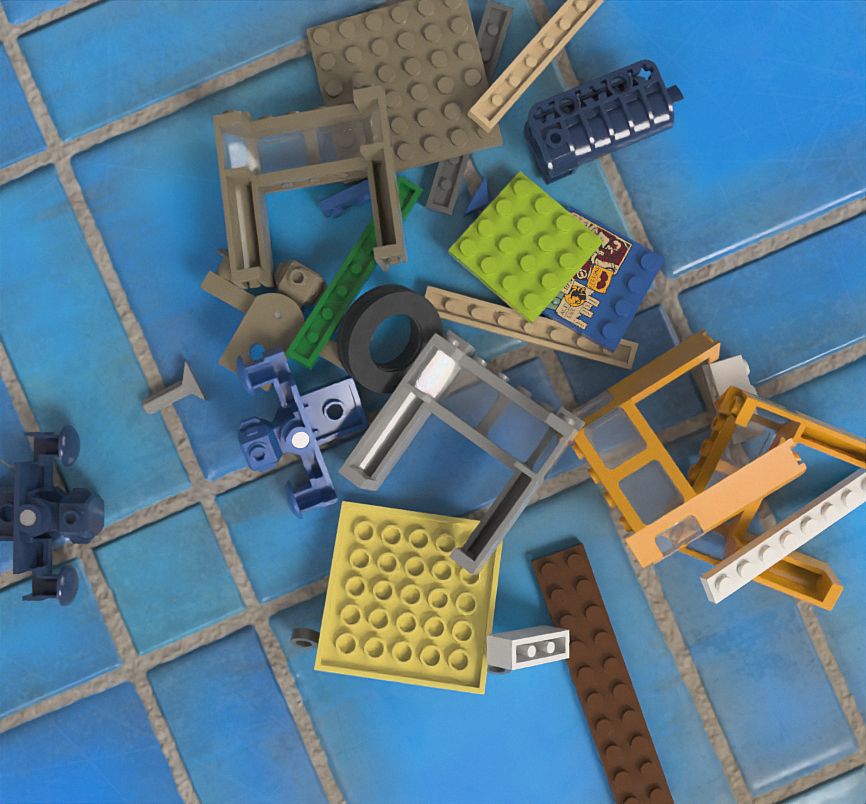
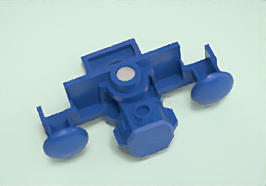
[236,346,369,519]

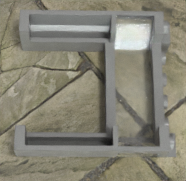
[338,330,585,575]

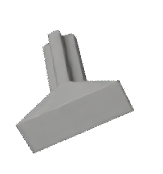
[142,361,209,414]

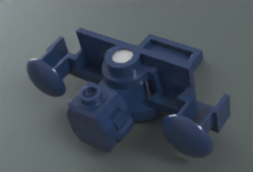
[0,425,104,606]

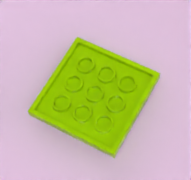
[448,171,604,324]

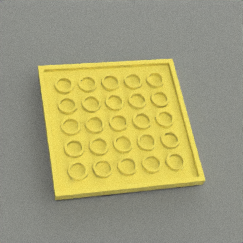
[314,501,503,695]

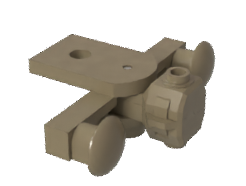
[200,248,373,391]

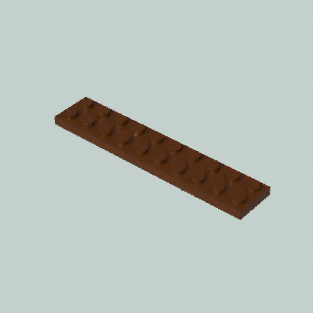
[531,543,674,804]

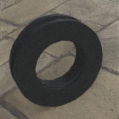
[337,284,443,394]

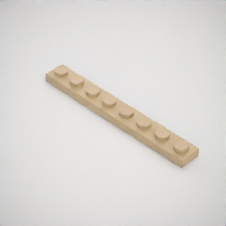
[467,0,605,133]
[425,286,638,370]

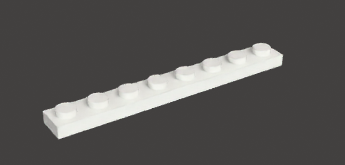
[700,467,866,604]

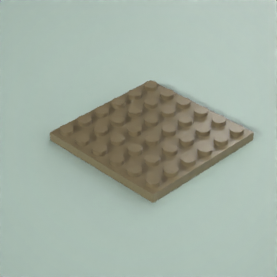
[306,0,503,187]

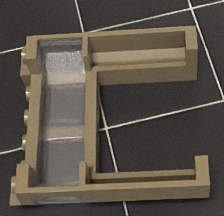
[213,84,408,290]

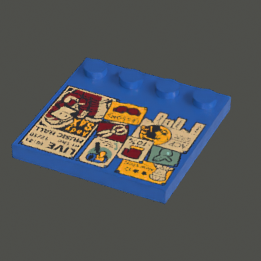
[542,206,666,353]

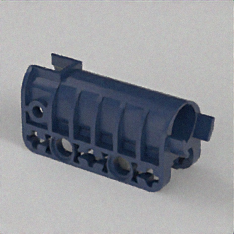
[523,59,684,185]

